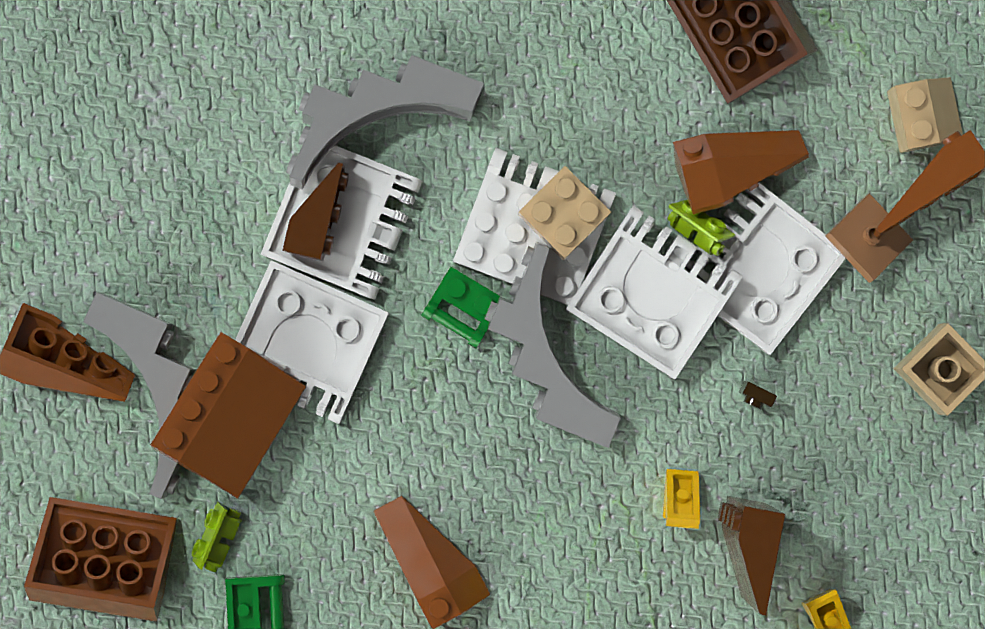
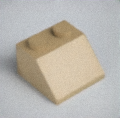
[887,77,963,153]

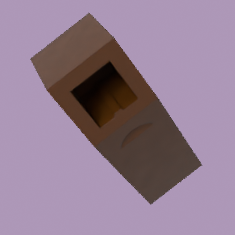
[282,163,349,261]

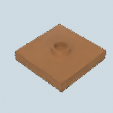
[825,193,913,283]

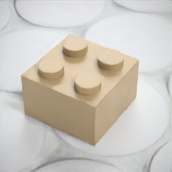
[518,166,611,260]
[893,323,985,416]

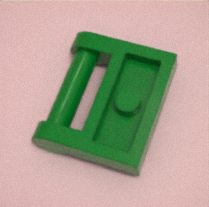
[421,267,500,349]
[225,574,285,629]

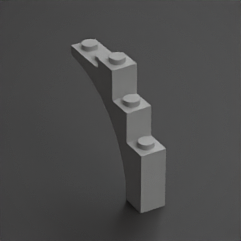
[286,55,484,190]
[485,241,621,448]
[83,292,195,499]

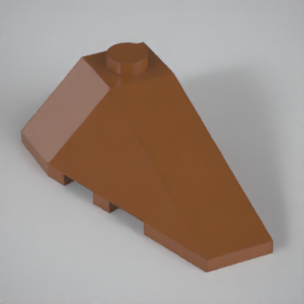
[673,130,809,214]
[873,130,985,238]
[0,303,135,402]
[373,496,490,629]

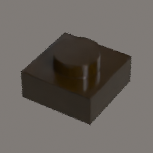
[738,381,777,410]

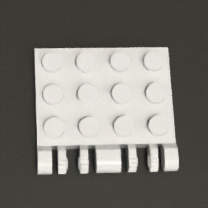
[261,145,423,300]
[453,148,616,305]
[685,183,846,355]
[566,205,743,379]
[235,260,389,424]

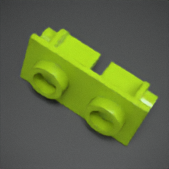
[667,200,735,256]
[192,501,242,572]

